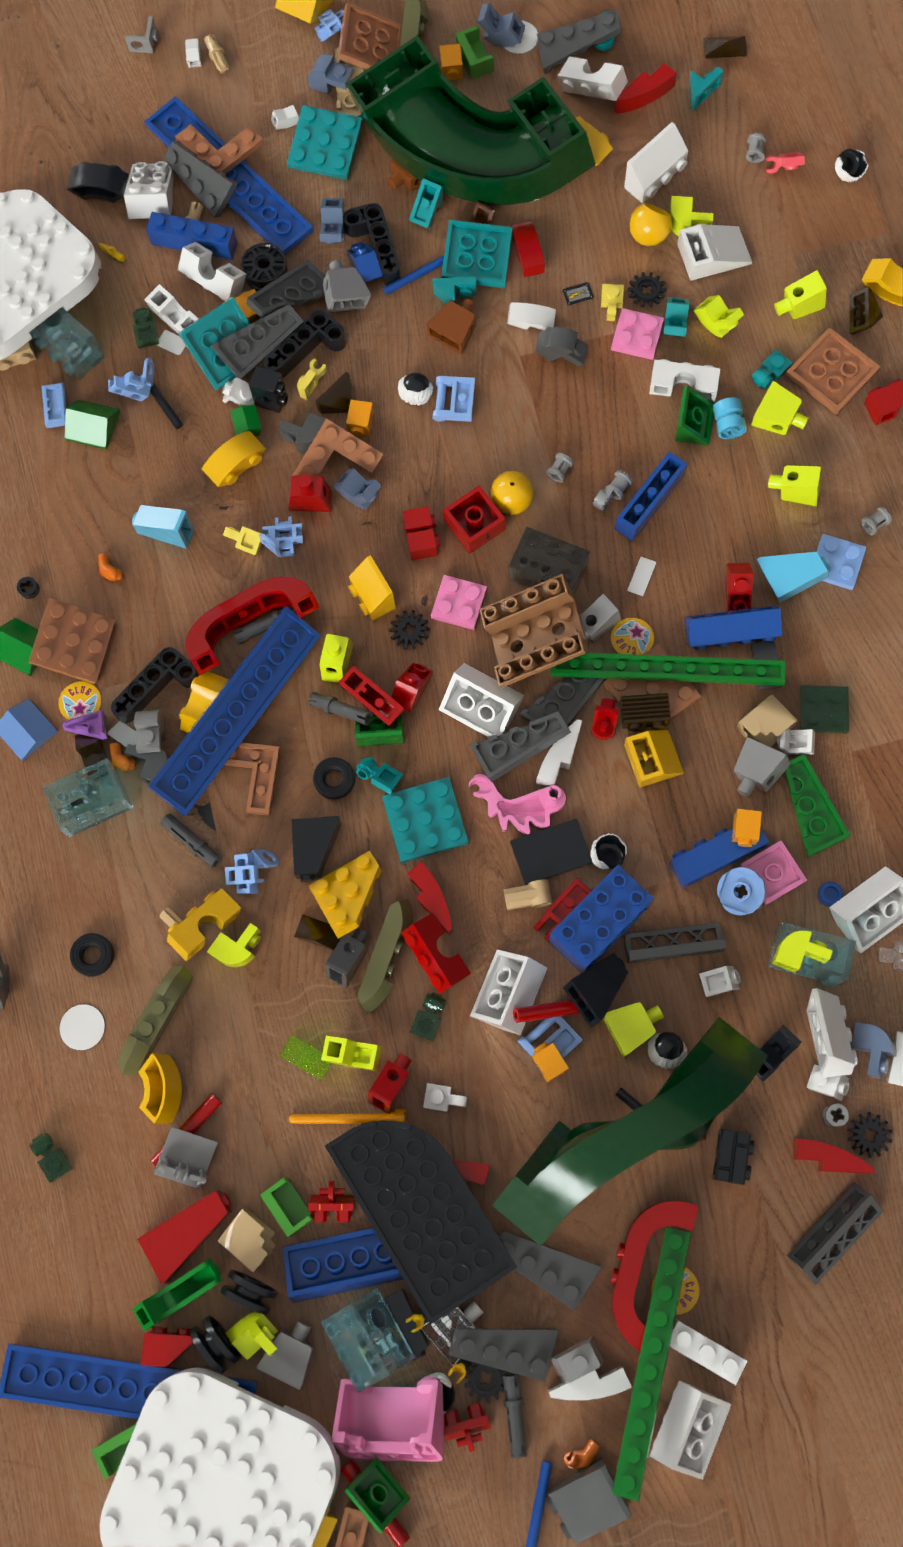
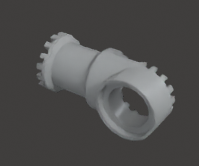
[593,470,633,512]

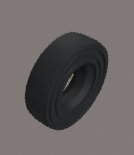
[313,757,355,799]
[70,933,114,977]

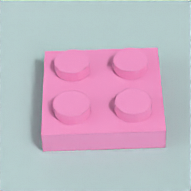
[611,308,664,360]
[431,575,487,630]
[740,840,807,906]

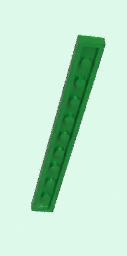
[551,653,785,686]
[612,1227,692,1502]

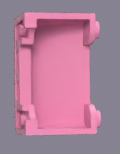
[331,1376,444,1462]

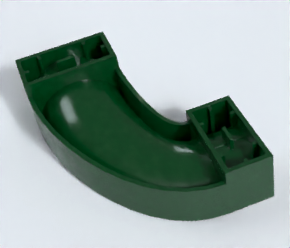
[346,35,596,205]
[492,1017,768,1246]

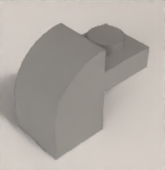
[134,709,165,754]

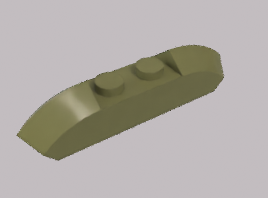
[400,0,429,47]
[357,899,413,1014]
[117,965,193,1075]

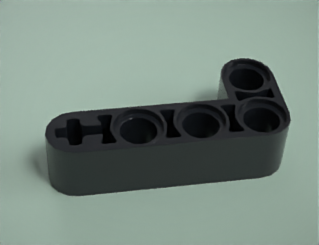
[343,203,401,285]
[263,310,346,378]
[111,647,199,723]

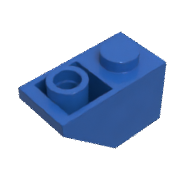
[347,242,383,283]

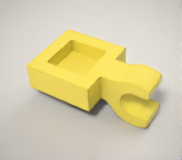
[601,284,624,321]
[297,358,327,400]
[223,526,265,555]

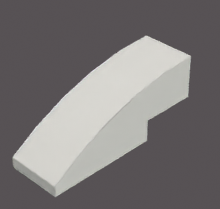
[536,719,582,787]
[548,1365,632,1400]

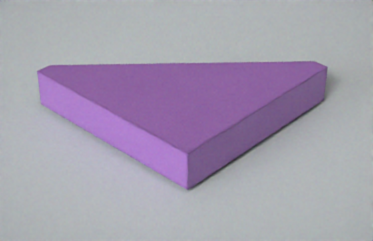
[62,710,107,740]

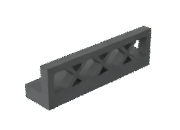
[624,922,726,964]
[787,1183,883,1285]

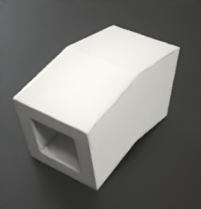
[185,38,202,68]
[271,105,299,130]

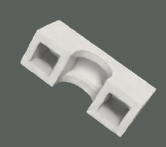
[558,57,628,101]
[178,242,246,301]
[144,284,199,333]
[649,359,720,403]
[670,1319,747,1385]

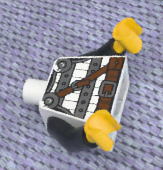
[406,1301,484,1383]

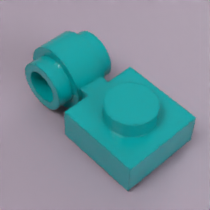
[752,349,793,389]
[356,757,403,795]

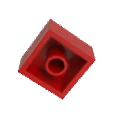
[443,485,506,554]

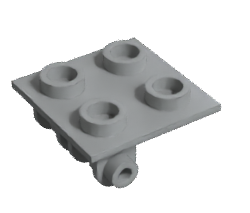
[153,1126,218,1189]

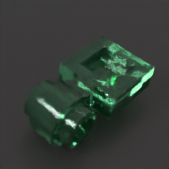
[132,307,160,349]
[410,992,446,1041]
[29,1133,73,1183]

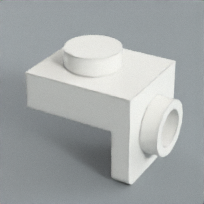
[222,377,254,406]
[777,728,815,755]
[807,1064,849,1101]

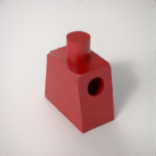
[288,474,332,512]
[368,1053,412,1114]

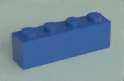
[146,212,237,260]
[615,452,687,542]
[685,605,782,650]
[669,826,769,889]

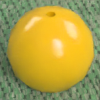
[629,203,672,247]
[490,470,534,515]

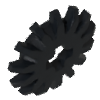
[627,272,666,307]
[389,610,430,649]
[847,1112,892,1158]
[464,1363,508,1403]

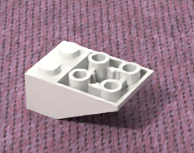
[124,161,174,219]
[677,224,752,281]

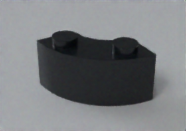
[67,162,129,203]

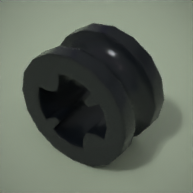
[17,577,40,599]

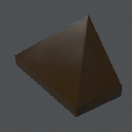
[703,36,747,58]
[850,287,883,335]
[316,371,352,414]
[294,914,343,951]

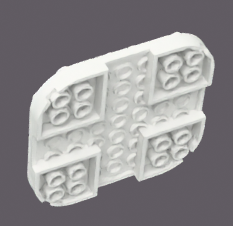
[0,189,102,360]
[100,1368,340,1547]

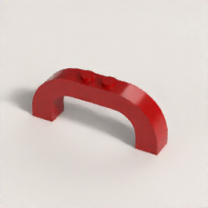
[185,577,320,675]
[610,1201,699,1352]

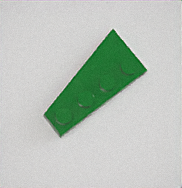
[784,754,851,858]

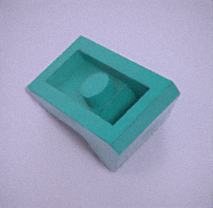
[689,66,724,111]
[409,178,443,228]
[432,276,476,304]

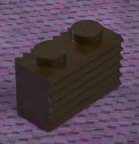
[620,693,671,731]

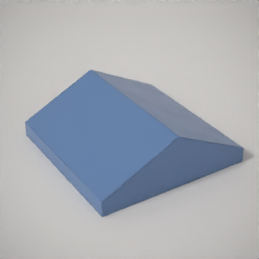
[0,699,58,761]

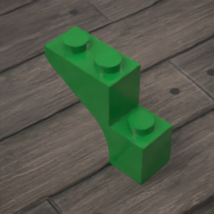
[132,1258,223,1331]

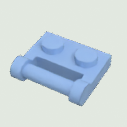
[432,376,475,422]
[517,1016,582,1058]

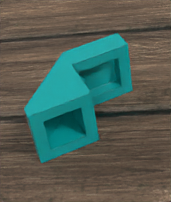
[664,297,689,337]

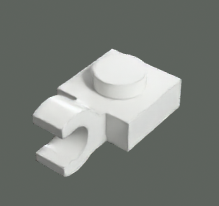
[423,1083,467,1112]

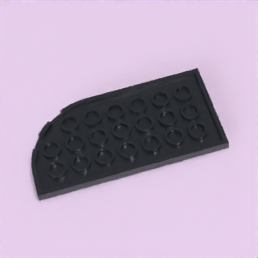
[325,1120,517,1325]

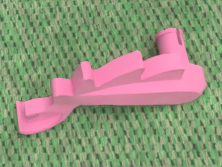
[469,774,566,835]

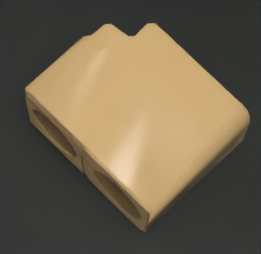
[736,694,798,747]
[218,1208,275,1273]

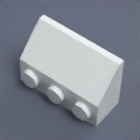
[624,122,688,203]
[439,663,524,737]
[829,866,903,954]
[470,949,547,1036]
[806,988,857,1078]
[650,1380,731,1480]

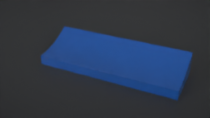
[282,1228,404,1303]

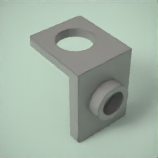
[125,16,159,53]

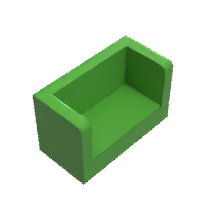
[455,26,494,80]
[260,1177,314,1237]
[91,1424,136,1479]

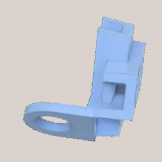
[315,9,344,42]
[108,358,154,401]
[259,516,303,557]
[225,849,279,895]

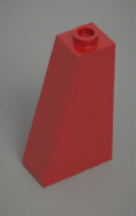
[137,1190,232,1284]

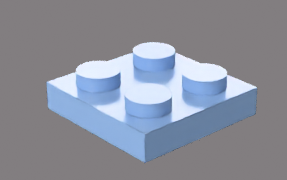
[816,534,866,590]

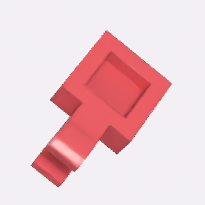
[765,152,805,174]

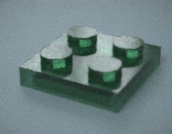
[800,685,849,734]

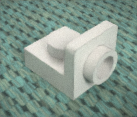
[700,966,741,997]

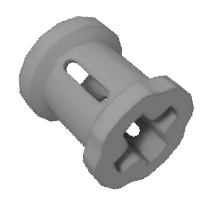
[746,133,767,163]
[546,453,574,483]
[861,506,892,536]
[822,1104,849,1127]

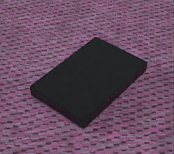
[510,819,593,885]

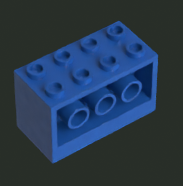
[549,865,654,973]

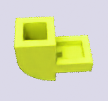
[669,196,714,236]
[693,295,744,337]
[207,923,261,967]
[772,931,833,973]
[321,1036,382,1071]
[226,1312,278,1360]

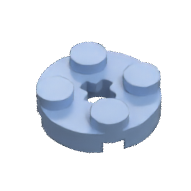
[717,867,767,916]

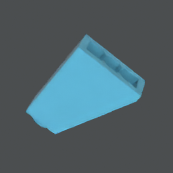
[132,505,194,549]
[757,552,831,603]

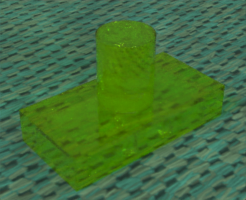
[279,1035,332,1081]

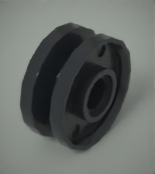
[241,243,288,291]
[220,1270,278,1315]
[190,1315,241,1374]

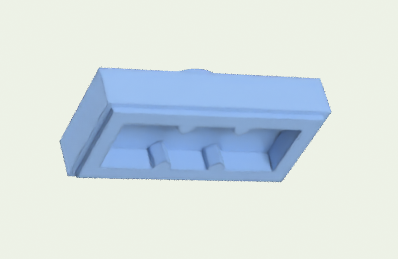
[42,383,67,428]

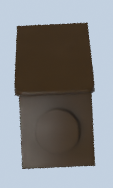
[75,734,112,778]

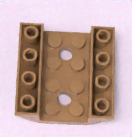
[479,574,588,688]

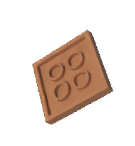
[337,2,403,69]
[786,327,881,415]
[28,597,115,684]
[603,644,701,733]

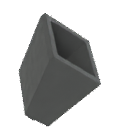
[546,1457,632,1544]

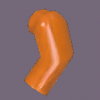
[98,553,123,581]
[109,743,136,772]
[564,1439,601,1469]

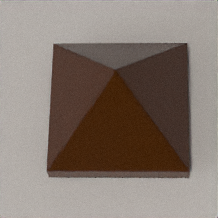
[470,201,496,225]

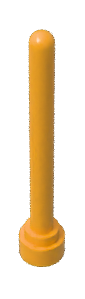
[289,1109,406,1124]

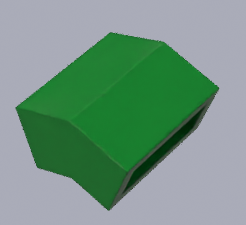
[230,405,262,436]

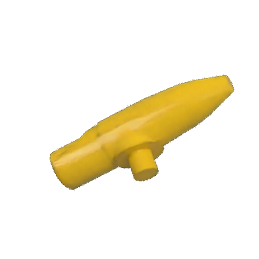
[98,243,126,262]

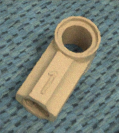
[503,879,553,911]

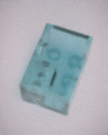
[29,307,105,380]
[42,758,133,837]
[767,922,856,988]
[321,1288,415,1393]

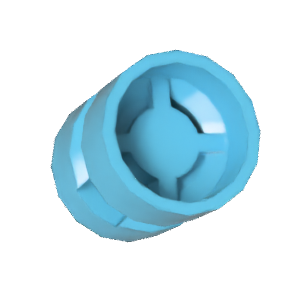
[713,397,747,439]

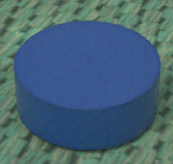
[818,882,843,907]

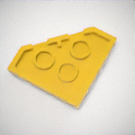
[308,850,382,939]

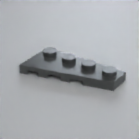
[537,10,622,74]
[164,141,238,217]
[246,259,326,318]
[209,304,304,379]
[519,677,606,727]
[469,712,571,782]
[499,1231,601,1311]
[448,1328,558,1382]

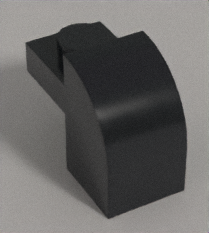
[756,1025,802,1082]

